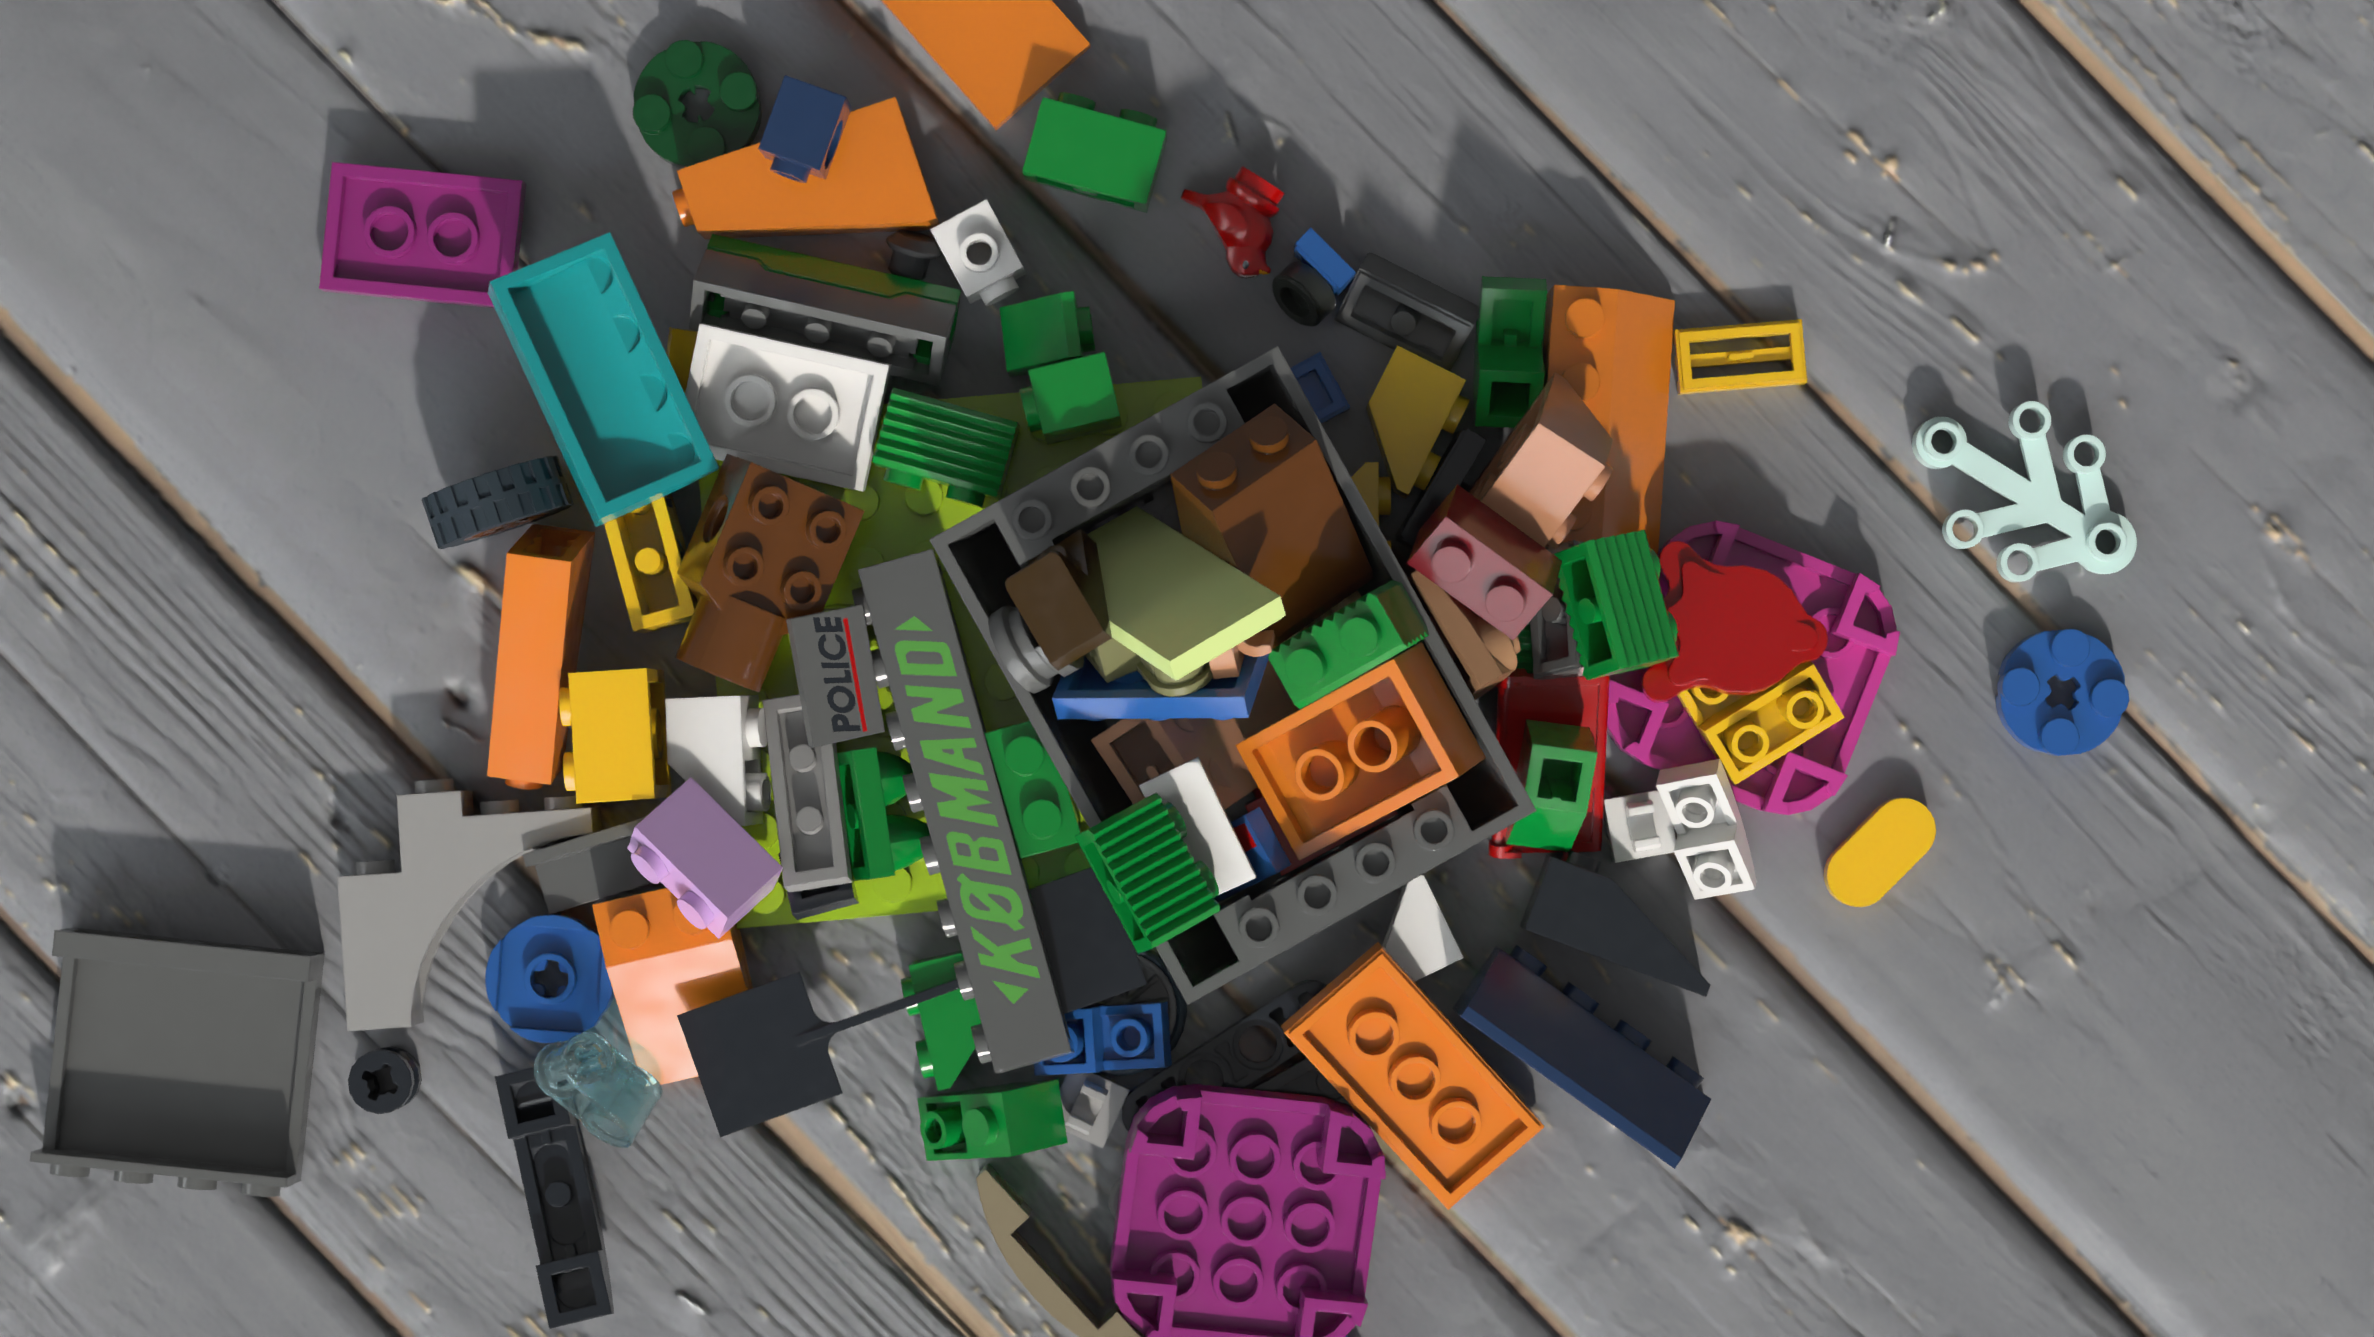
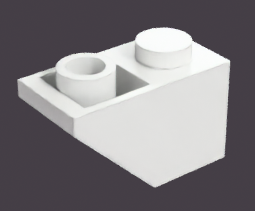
[665,695,771,826]

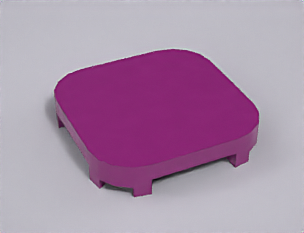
[1110,1084,1386,1337]

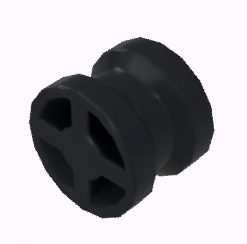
[348,1046,422,1114]

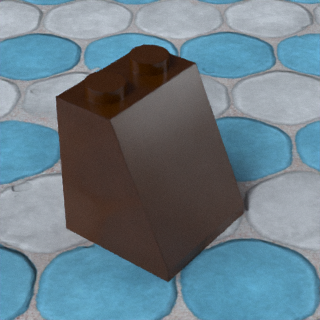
[1170,403,1374,648]

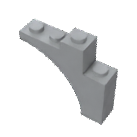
[337,779,602,1031]

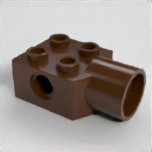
[675,454,865,692]

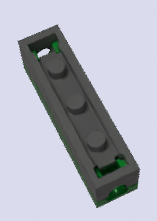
[689,234,961,386]

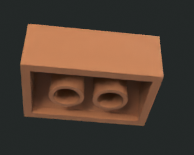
[1469,372,1613,549]

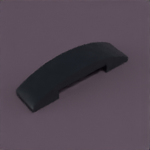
[495,1062,614,1329]

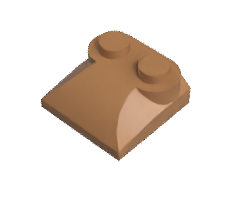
[1407,571,1520,700]

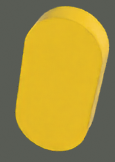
[1824,798,1936,907]

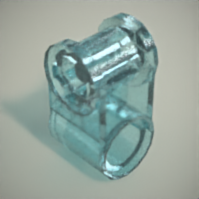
[534,1032,663,1148]

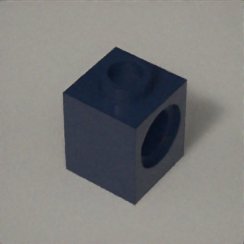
[758,75,852,183]

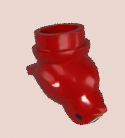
[1180,166,1285,279]

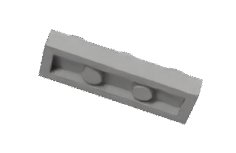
[763,694,853,893]

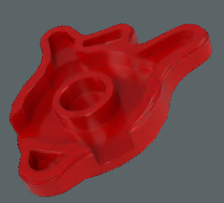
[1642,541,1828,703]

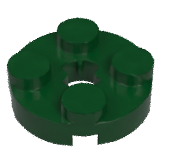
[633,40,762,168]

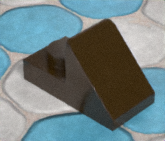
[1005,529,1112,671]

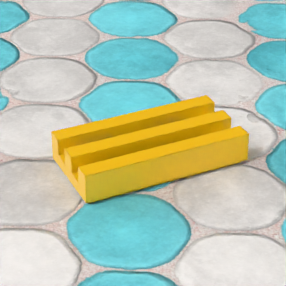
[1673,319,1807,395]

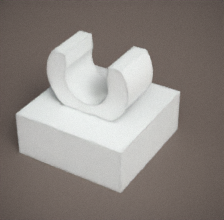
[1603,790,1676,863]

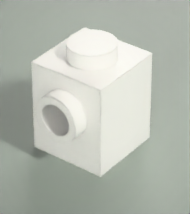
[930,199,1026,306]

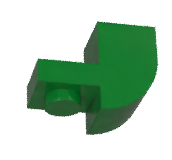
[1473,276,1547,428]

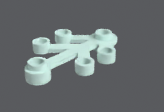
[1912,401,2137,582]

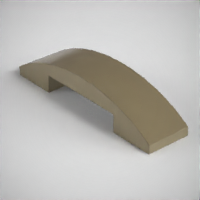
[976,1163,1144,1337]

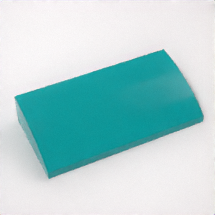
[487,232,719,527]

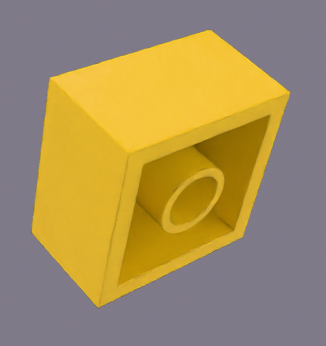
[559,668,672,804]

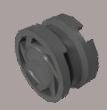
[988,605,1084,694]

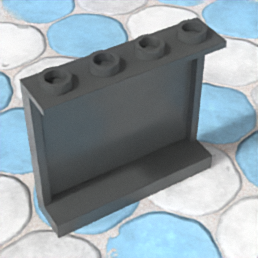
[30,927,325,1197]

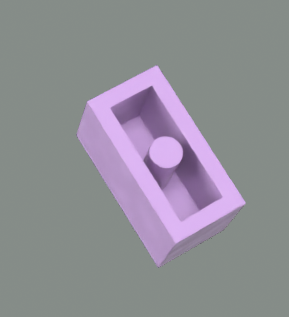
[627,777,783,939]

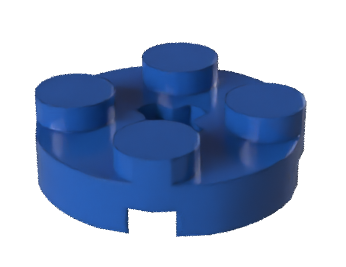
[1995,629,2129,756]
[485,914,614,1043]

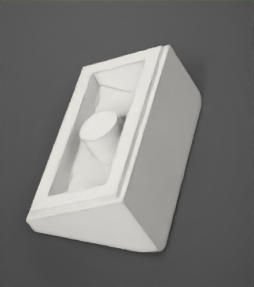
[1139,756,1257,895]

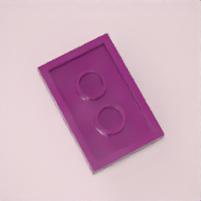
[319,162,527,308]

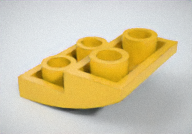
[1677,662,1845,785]

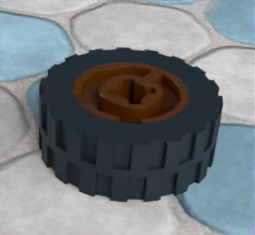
[422,455,574,549]

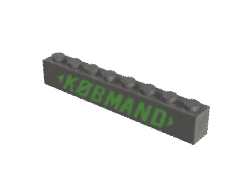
[852,549,1075,1073]

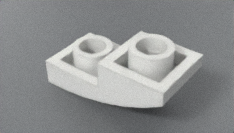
[1656,759,1757,900]

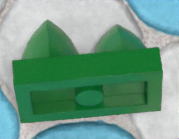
[837,747,930,881]

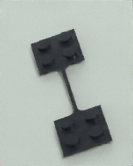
[677,867,1147,1137]

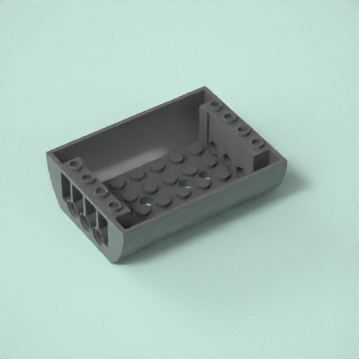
[929,346,1537,1005]

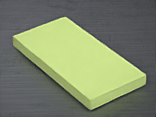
[1087,506,1286,680]

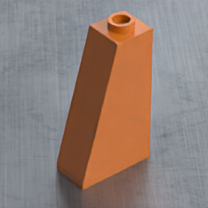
[672,97,940,239]
[487,524,595,790]

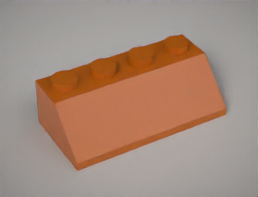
[1543,285,1675,554]

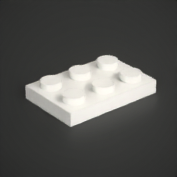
[685,323,892,492]

